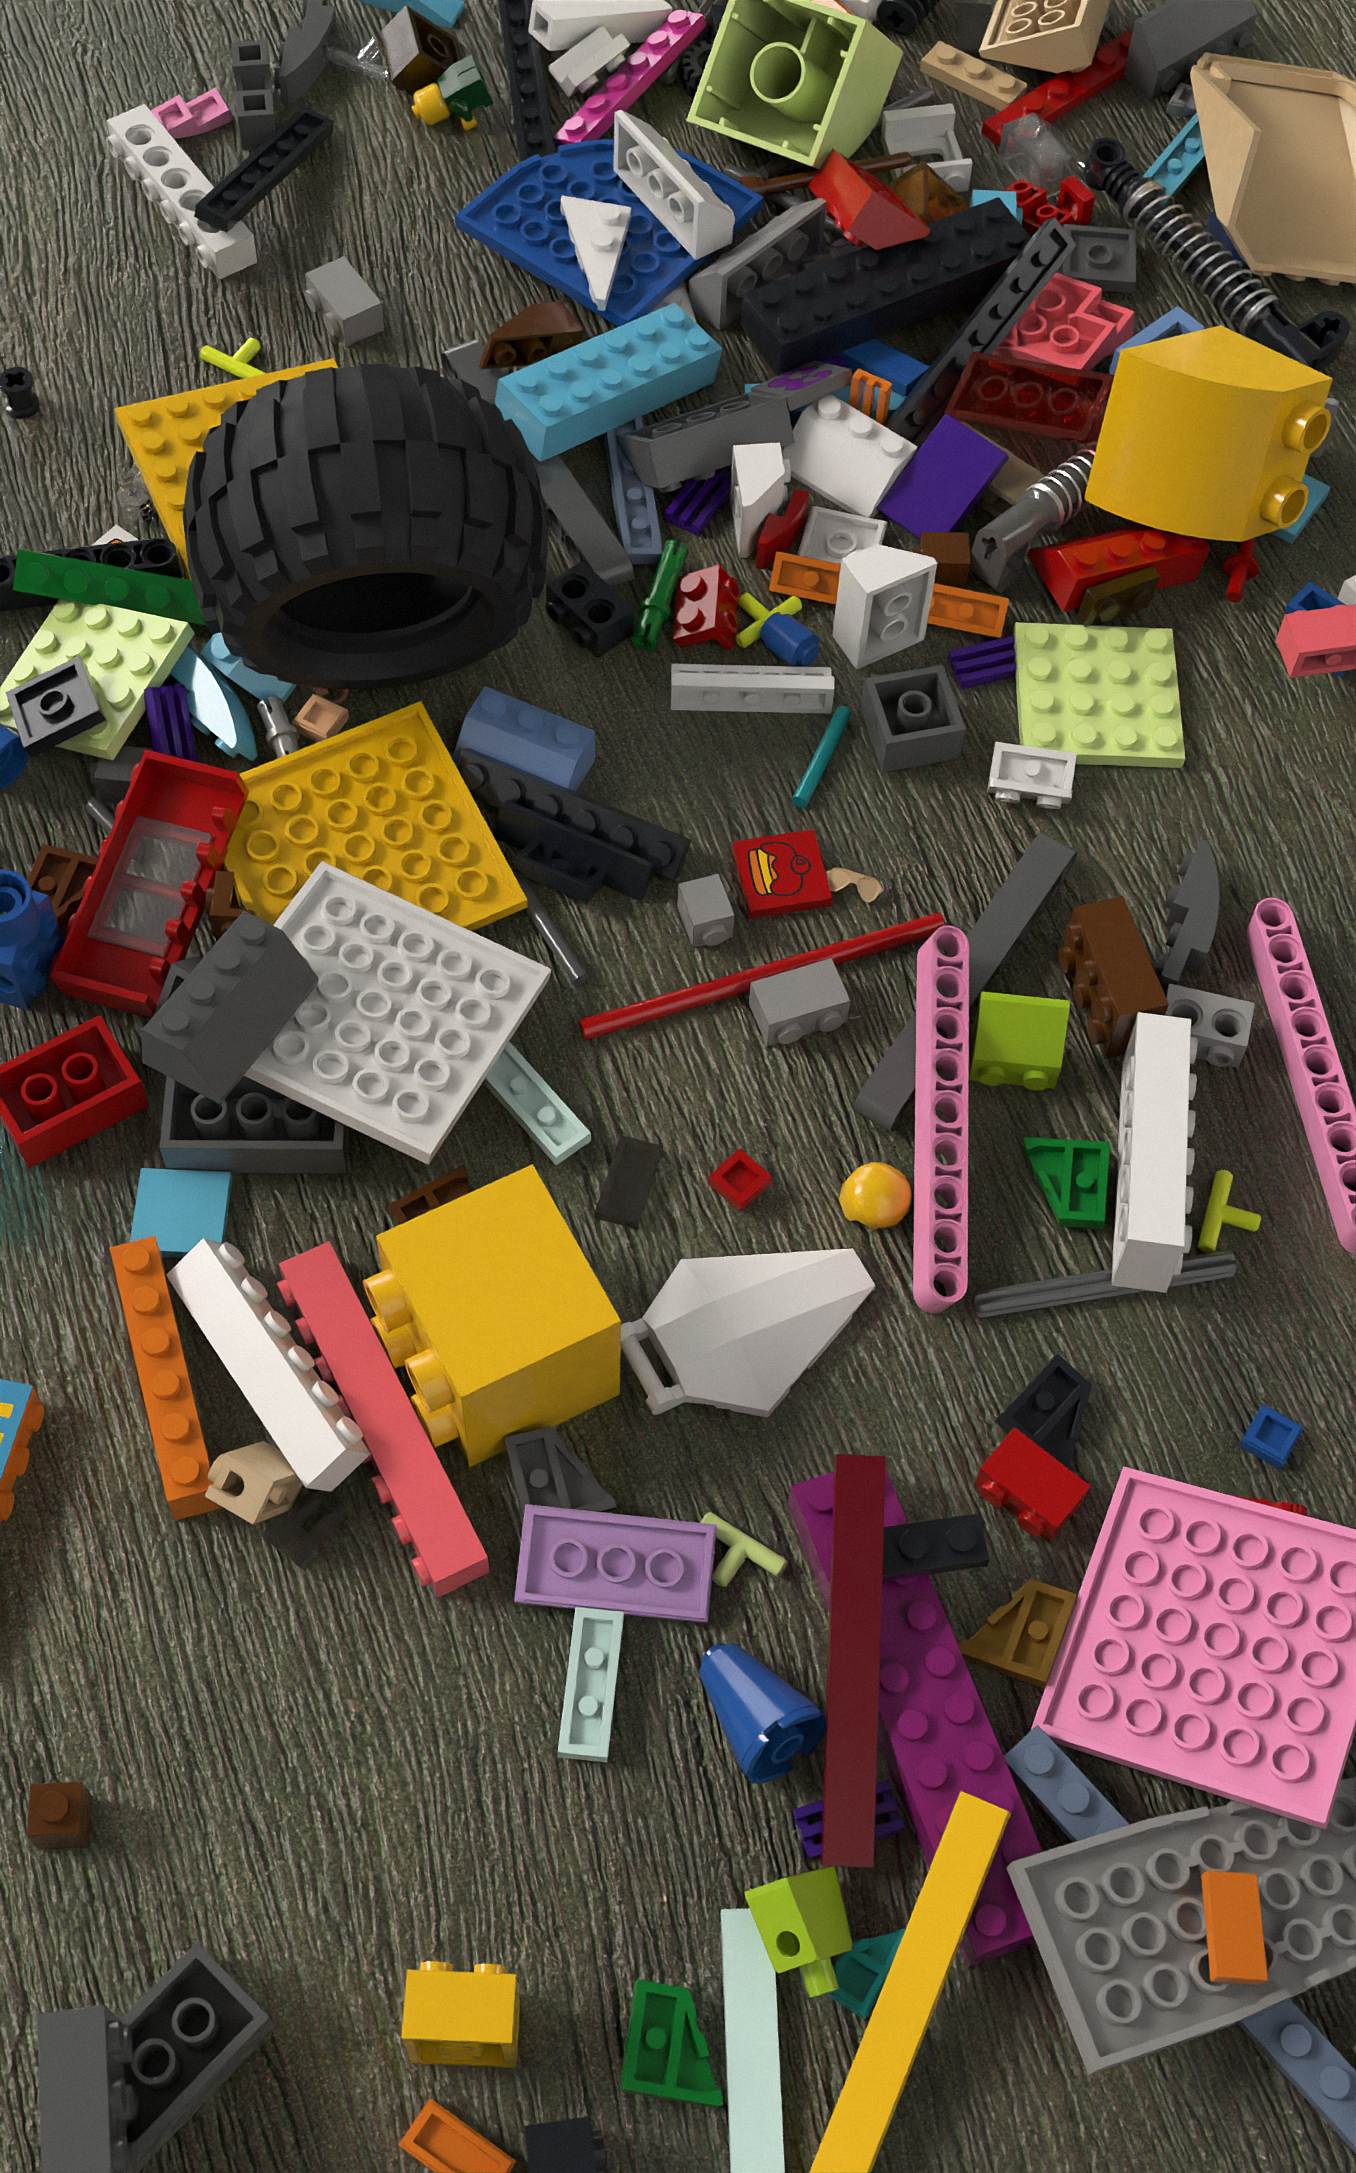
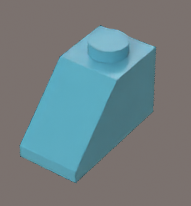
[200,633,297,707]

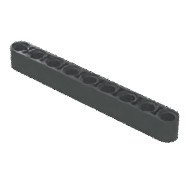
[440,338,634,588]
[853,832,1078,1132]

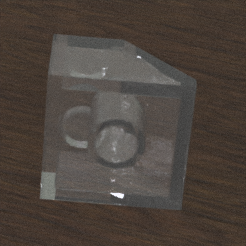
[998,112,1086,198]

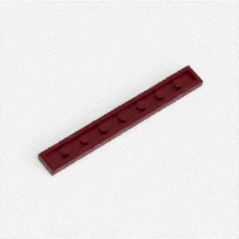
[821,1454,886,1867]

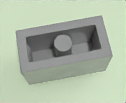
[304,256,384,347]
[749,958,851,1046]

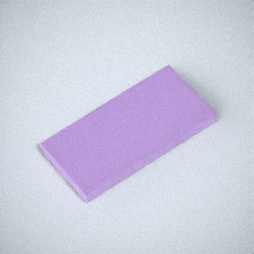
[514,1504,717,1623]

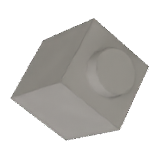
[677,874,734,948]

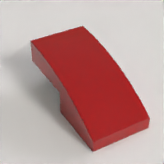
[756,488,810,570]

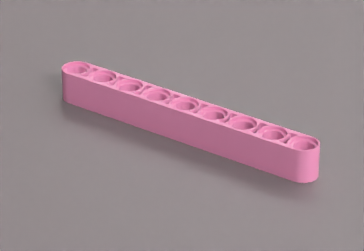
[1246,898,1356,1255]
[913,925,969,1314]

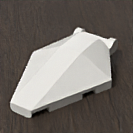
[621,1248,875,1418]

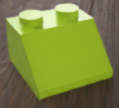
[969,992,1070,1090]

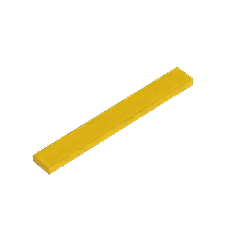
[809,1791,1011,2173]

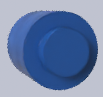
[760,612,819,667]

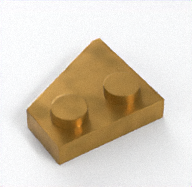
[958,1579,1077,1689]

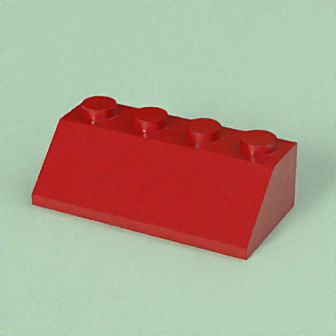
[808,148,931,250]
[1027,524,1211,612]

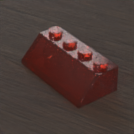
[944,351,1114,444]

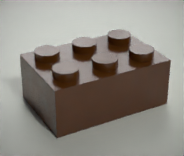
[1059,896,1169,1059]

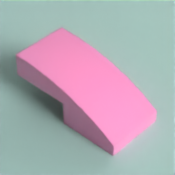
[151,87,234,139]

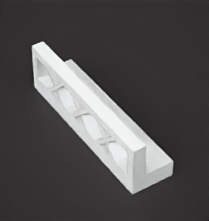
[671,664,834,714]

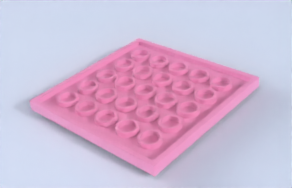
[1031,1466,1356,1830]

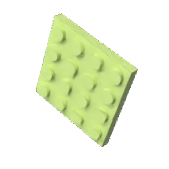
[0,599,195,760]
[1013,622,1185,768]

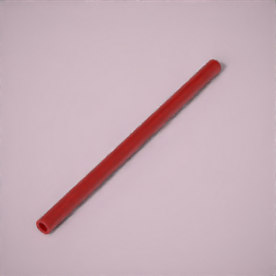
[579,912,945,1041]

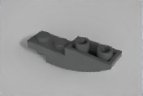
[274,0,338,105]
[1154,839,1220,994]

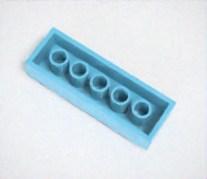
[495,303,723,462]

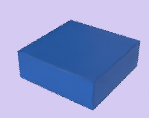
[1239,1404,1304,1470]

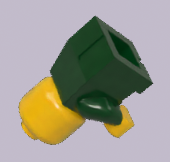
[412,55,494,131]

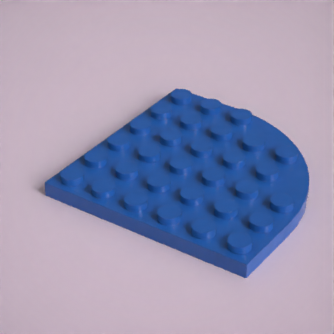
[455,139,764,327]

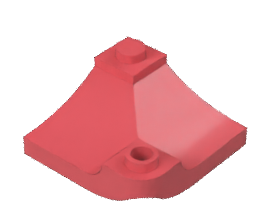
[989,272,1135,383]

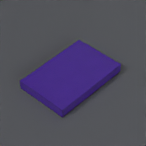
[876,413,1009,540]

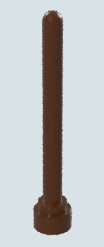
[740,152,912,199]

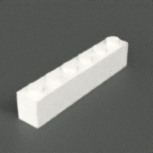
[166,1238,371,1492]

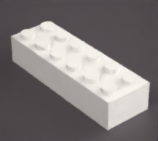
[1112,1012,1198,1293]

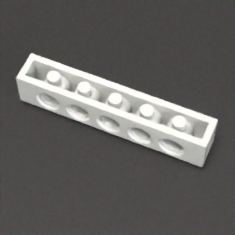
[106,104,257,280]

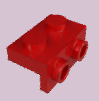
[673,564,740,650]

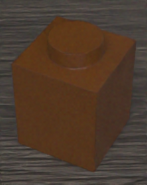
[912,532,970,589]
[27,1782,92,1849]

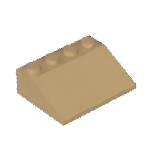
[979,0,1111,73]

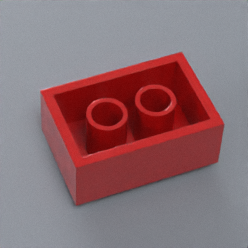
[0,1015,149,1169]

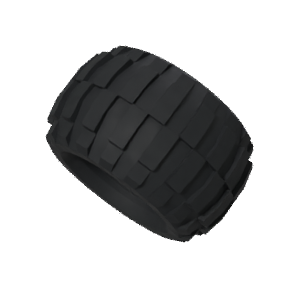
[183,364,548,690]

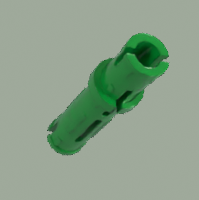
[631,540,689,651]

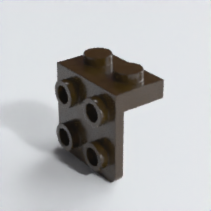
[1069,565,1161,627]

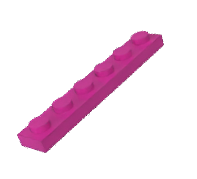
[553,10,707,150]

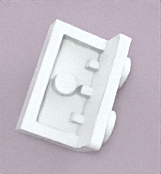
[549,26,630,98]
[987,742,1077,809]

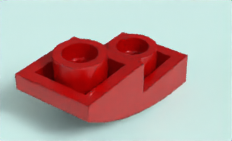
[1003,179,1074,235]

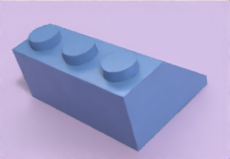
[452,686,595,792]

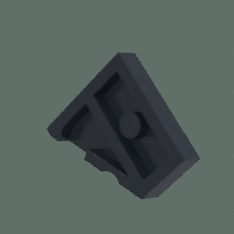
[994,1353,1092,1471]

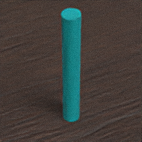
[792,706,852,808]

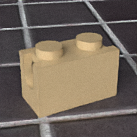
[205,1441,303,1525]

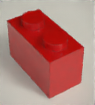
[974,1427,1091,1543]

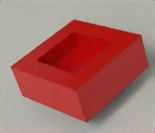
[1057,175,1096,226]
[708,1148,772,1212]

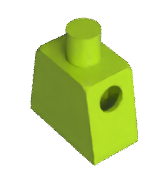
[744,1866,852,1998]

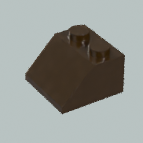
[379,5,463,95]

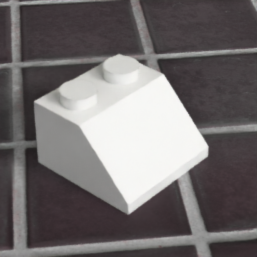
[730,442,791,558]

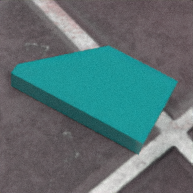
[824,1928,906,2020]

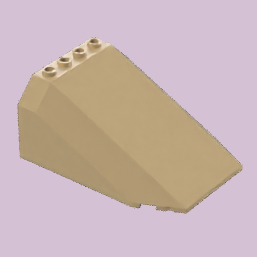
[1190,52,1356,287]

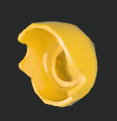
[839,1162,913,1230]

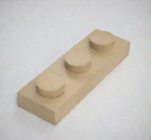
[920,41,1028,111]

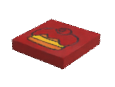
[732,829,832,919]

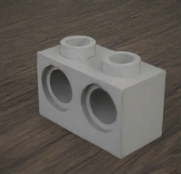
[1165,984,1255,1068]

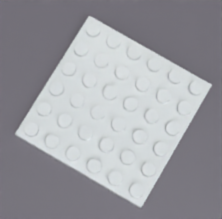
[244,861,551,1165]

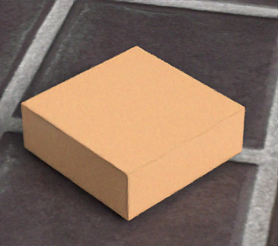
[292,694,349,742]

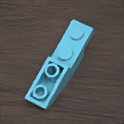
[166,645,258,762]

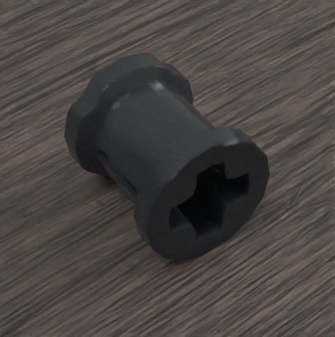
[0,367,39,419]

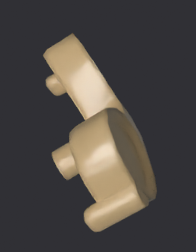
[826,867,884,903]

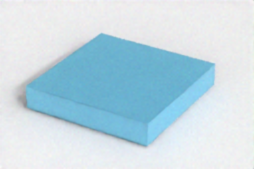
[130,1168,232,1258]

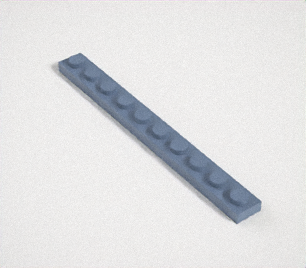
[1004,1725,1356,2154]

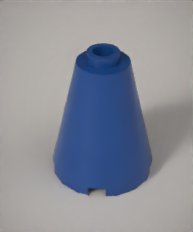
[699,1643,826,1784]

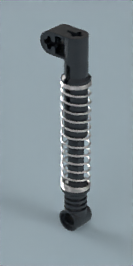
[1082,138,1350,372]

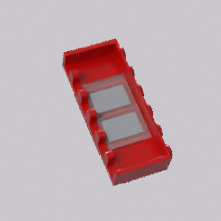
[50,749,249,1018]

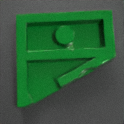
[1024,1137,1110,1229]
[619,1979,723,2109]

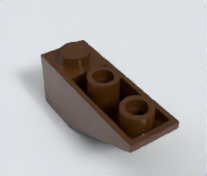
[479,301,585,370]

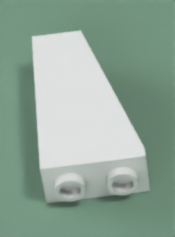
[528,0,673,51]

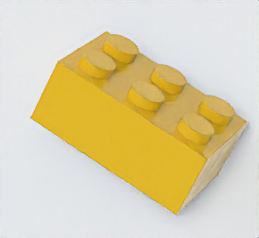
[401,1961,520,2068]

